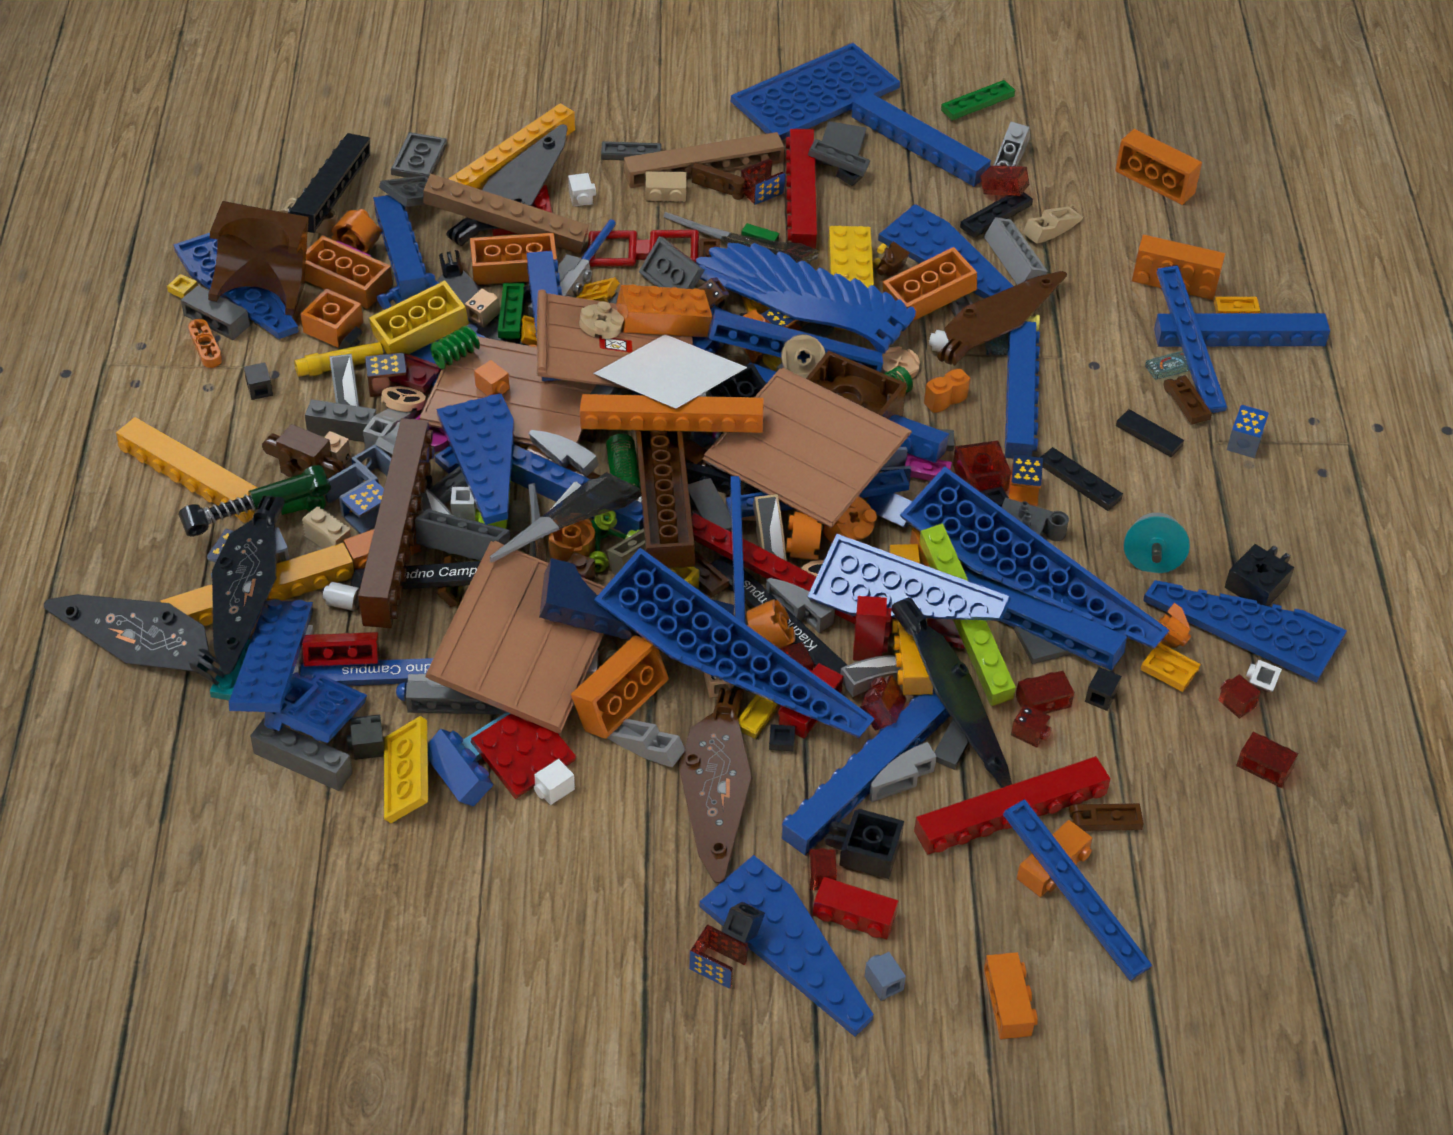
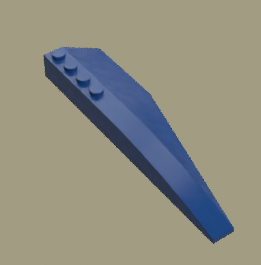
[900,466,1169,649]
[594,548,875,738]

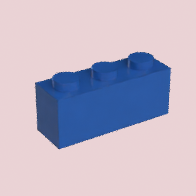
[428,729,494,806]

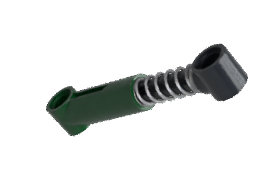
[178,465,331,537]

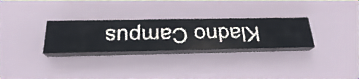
[710,556,847,674]
[350,561,481,589]

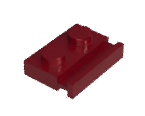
[388,353,442,393]

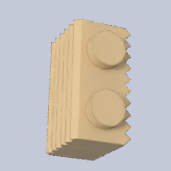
[646,171,686,202]
[302,507,351,549]

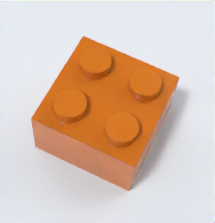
[301,289,364,347]

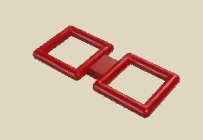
[587,230,699,267]

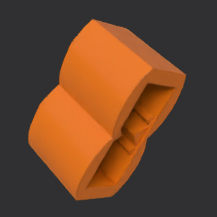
[924,369,970,413]

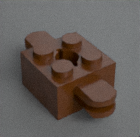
[262,424,346,479]

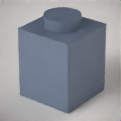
[864,952,906,1001]

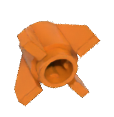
[1158,602,1191,648]

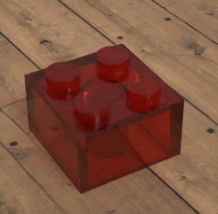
[953,440,1011,492]

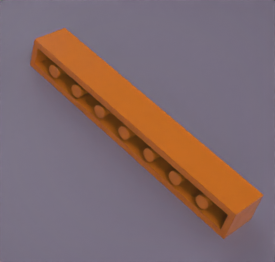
[580,394,764,433]

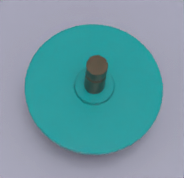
[1124,512,1190,573]

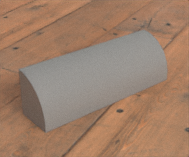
[984,217,1048,285]

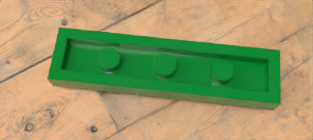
[941,80,1016,121]
[498,283,524,340]

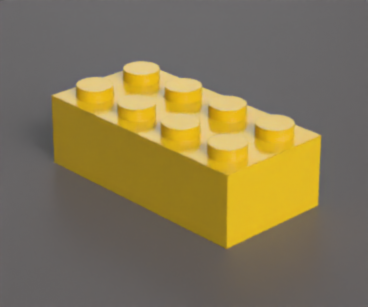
[369,281,469,354]

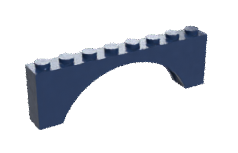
[539,558,734,640]

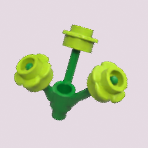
[589,508,640,573]

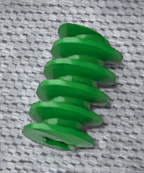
[431,326,480,369]

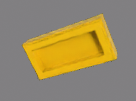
[738,694,780,739]

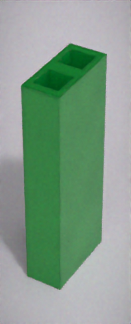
[741,223,780,245]

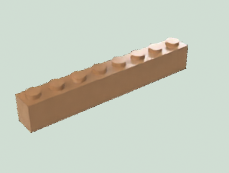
[624,132,784,188]
[423,173,589,254]

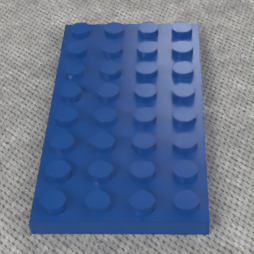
[730,43,900,141]

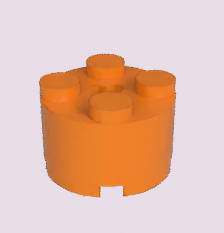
[331,209,382,253]
[823,497,877,543]
[786,511,822,560]
[548,514,595,562]
[745,599,795,649]

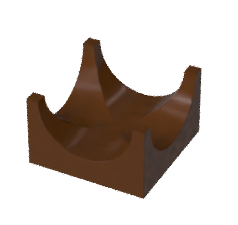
[208,201,308,316]
[806,351,907,419]

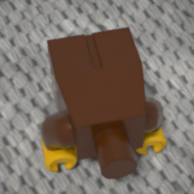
[872,241,910,276]

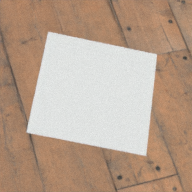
[593,334,747,408]

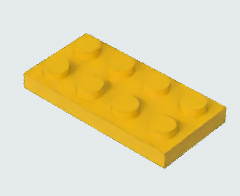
[384,716,428,823]

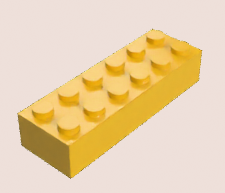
[828,226,874,330]

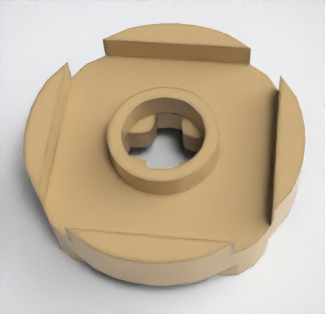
[579,301,624,339]
[781,334,825,379]

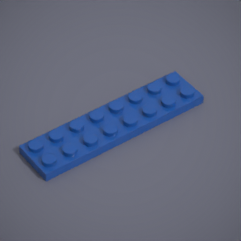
[229,599,313,712]

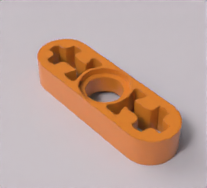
[188,319,222,368]

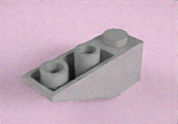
[990,122,1030,180]
[363,408,417,454]

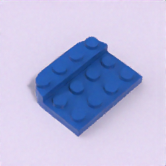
[264,672,367,743]

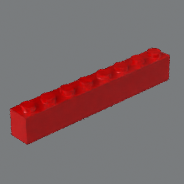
[786,129,817,250]
[914,756,1111,855]

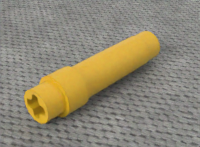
[294,342,383,377]

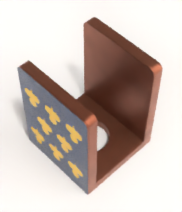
[365,353,407,397]

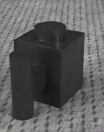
[347,714,384,760]

